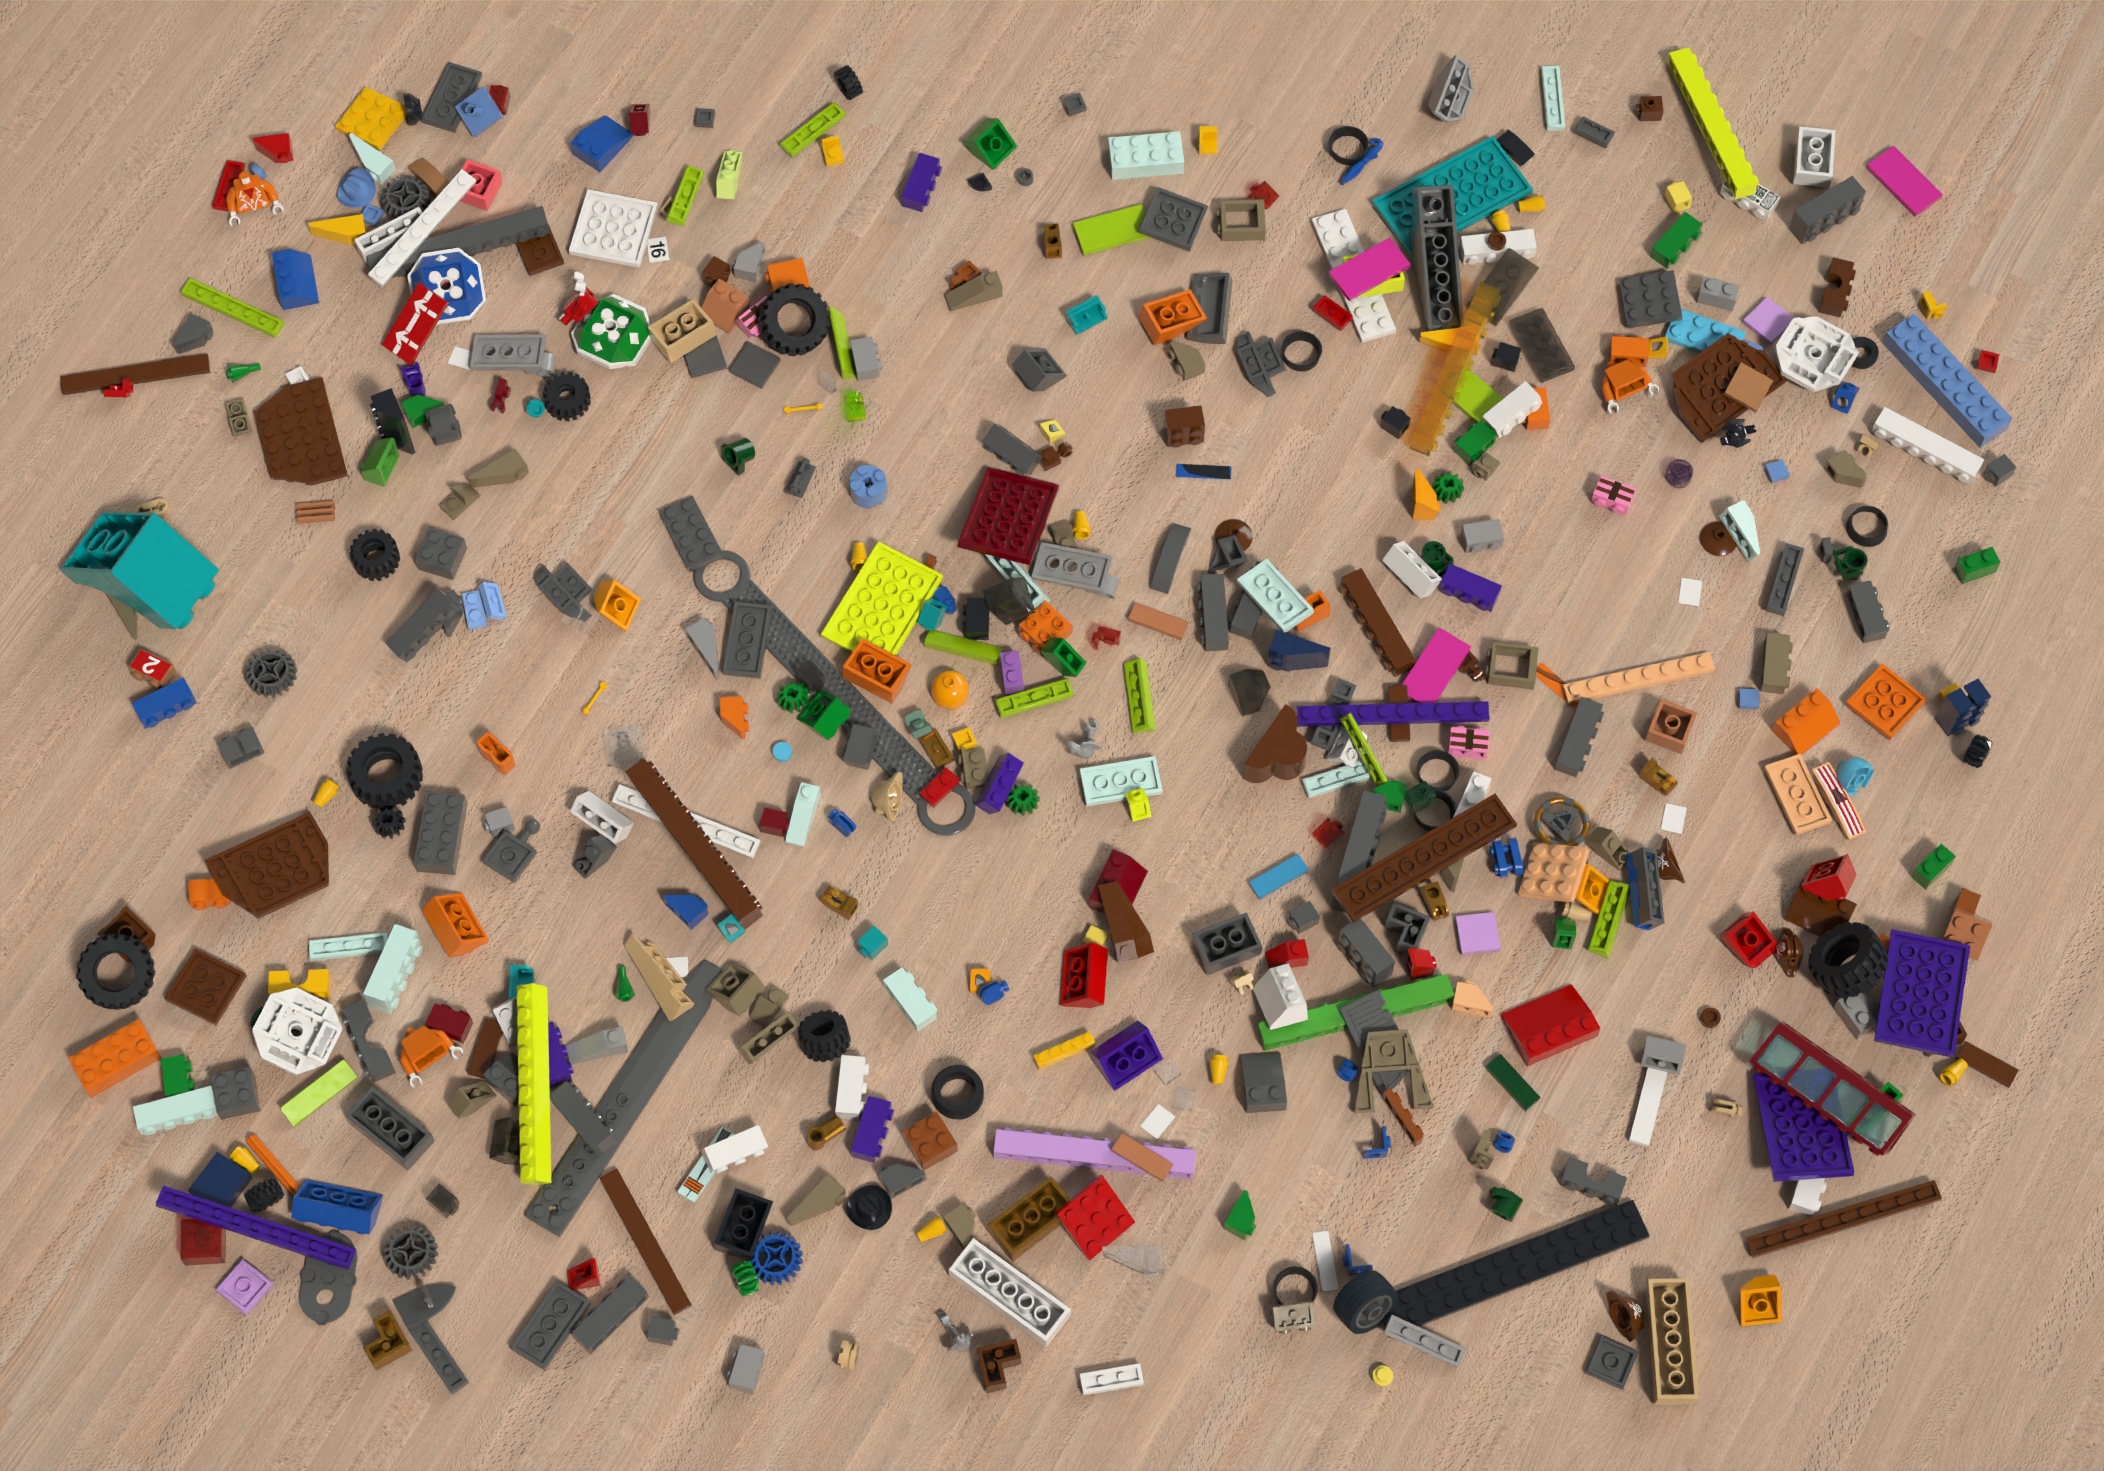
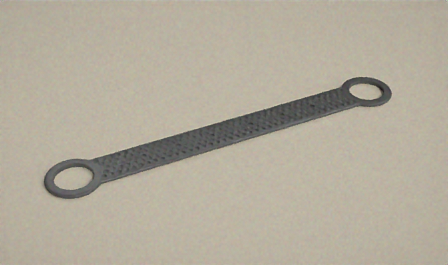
[694,550,976,836]

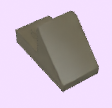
[440,483,481,520]
[1049,520,1078,549]
[750,985,789,1028]

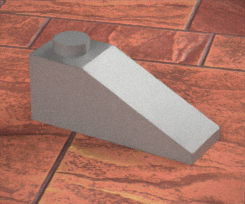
[685,617,720,680]
[566,1026,628,1065]

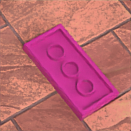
[1866,146,1943,217]
[1329,237,1411,302]
[1402,627,1472,703]

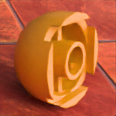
[931,671,969,710]

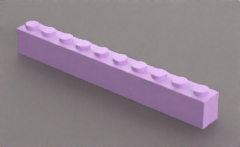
[994,1128,1196,1179]

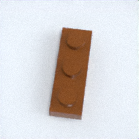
[1383,1088,1424,1147]

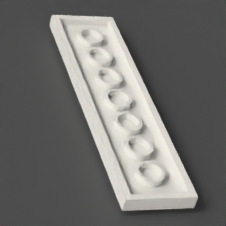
[1312,209,1396,343]

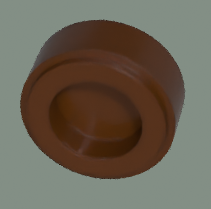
[1488,232,1506,251]
[1700,1008,1721,1028]

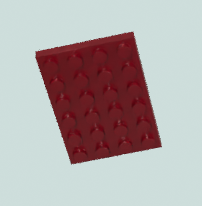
[957,467,1059,565]

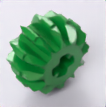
[1432,471,1464,504]
[777,680,809,714]
[1007,783,1040,816]
[731,1260,760,1296]

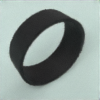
[1329,126,1369,165]
[1282,331,1322,371]
[1846,506,1888,547]
[1417,750,1459,792]
[1413,789,1455,831]
[1273,1266,1318,1305]

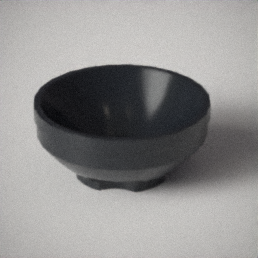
[403,93,423,126]

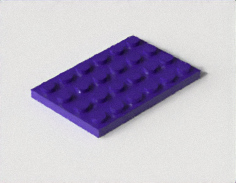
[1874,929,1970,1058]
[1753,1069,1854,1182]

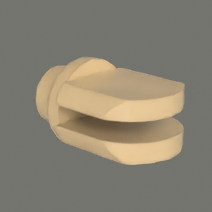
[1711,1099,1743,1119]

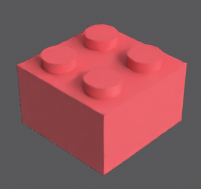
[460,160,503,211]

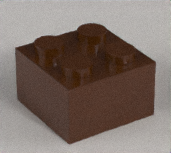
[1164,405,1205,448]

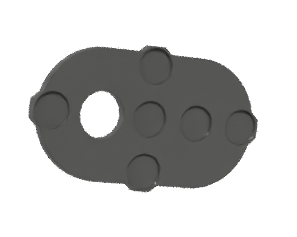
[300,1231,358,1325]

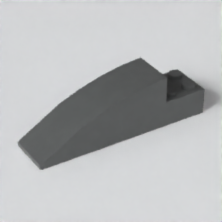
[1409,185,1464,332]

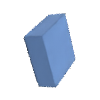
[362,204,384,227]
[1765,460,1790,483]
[1739,689,1759,709]

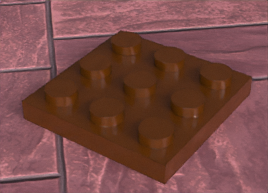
[164,949,247,1026]

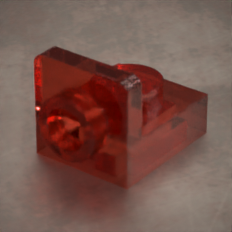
[1247,181,1279,209]
[1091,626,1121,650]
[1312,818,1345,848]

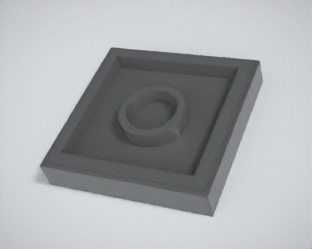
[684,335,727,378]
[730,342,781,389]
[1585,1336,1639,1390]

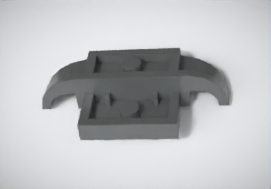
[1237,331,1286,397]
[536,563,593,622]

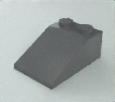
[1241,1053,1287,1113]

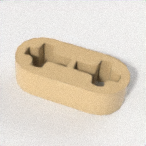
[133,499,170,518]

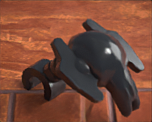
[1719,419,1757,448]

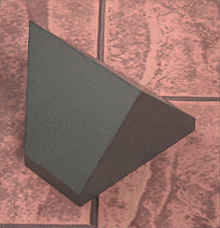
[1208,535,1247,573]

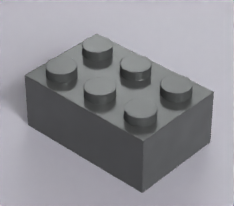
[1192,912,1262,975]
[1338,919,1395,988]

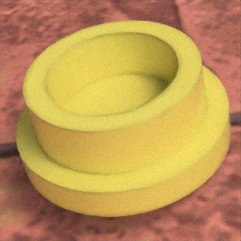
[1373,1366,1393,1386]

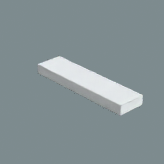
[1629,1068,1667,1147]

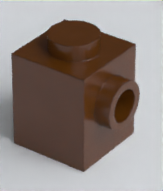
[1636,96,1664,122]
[702,256,731,287]

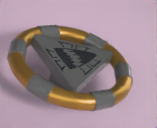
[1533,797,1590,846]

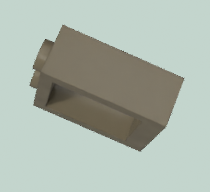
[1217,199,1266,241]
[1485,642,1539,690]

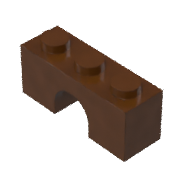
[1819,257,1856,317]

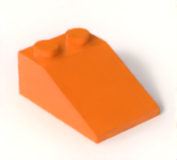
[1138,289,1207,345]

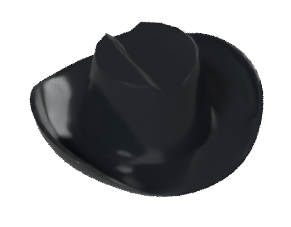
[846,1185,892,1230]

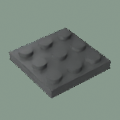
[1139,187,1208,252]
[1619,270,1682,329]

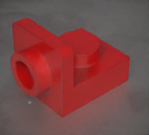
[104,378,133,398]

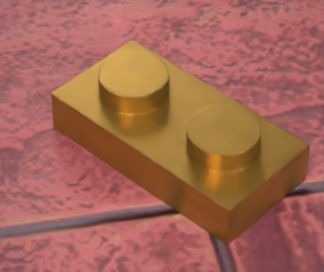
[919,728,954,770]

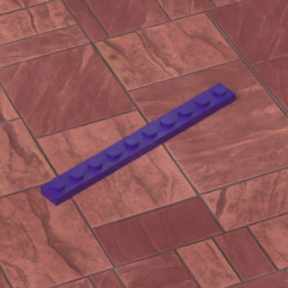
[1297,701,1490,727]
[156,1186,356,1270]

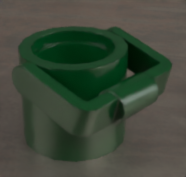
[721,437,755,476]
[1420,541,1454,577]
[1834,546,1868,580]
[1489,1187,1523,1222]

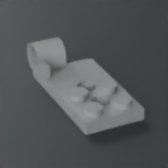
[470,334,556,378]
[1032,542,1119,599]

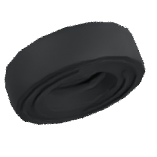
[1852,337,1879,369]

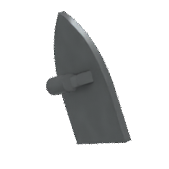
[393,1284,456,1329]

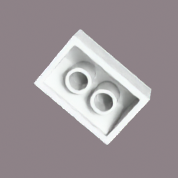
[1253,963,1308,1030]

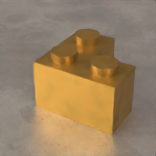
[363,1310,412,1371]

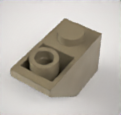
[1168,341,1205,380]
[1824,449,1867,488]
[1586,826,1629,870]

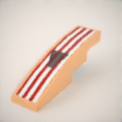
[1811,762,1866,840]

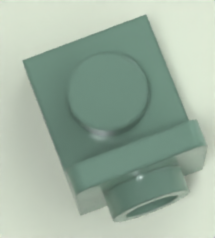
[903,708,932,739]

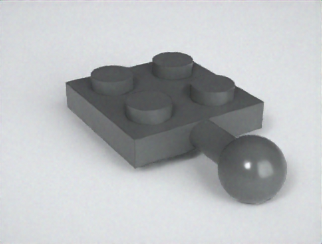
[482,819,540,883]

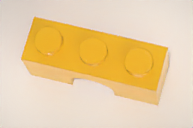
[268,969,331,1000]

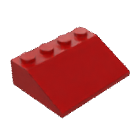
[1501,984,1601,1066]

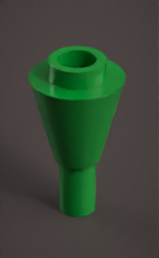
[225,363,261,383]
[615,966,635,1002]

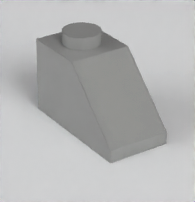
[732,242,766,282]

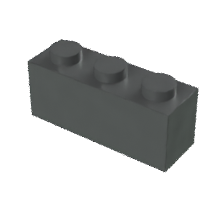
[982,424,1043,475]
[1846,580,1889,643]

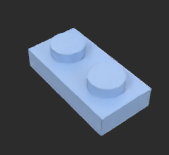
[479,582,507,620]
[462,590,487,630]

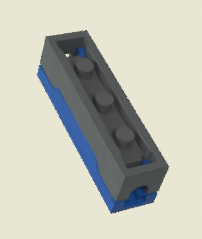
[1626,847,1665,931]

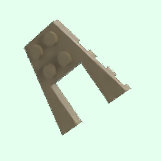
[1354,1029,1434,1114]

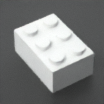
[1793,126,1836,188]

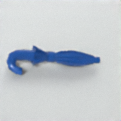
[1340,138,1383,185]

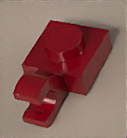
[491,378,511,414]

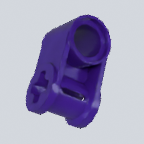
[400,362,426,397]

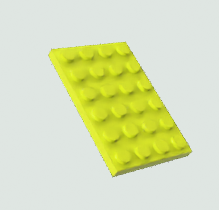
[821,541,944,656]

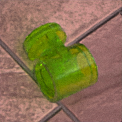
[844,391,866,422]

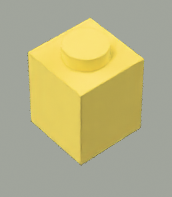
[1665,181,1693,213]

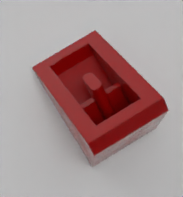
[567,1258,601,1290]

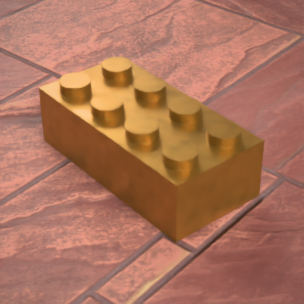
[987,1176,1070,1262]

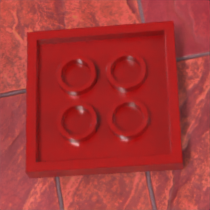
[1054,1175,1135,1260]

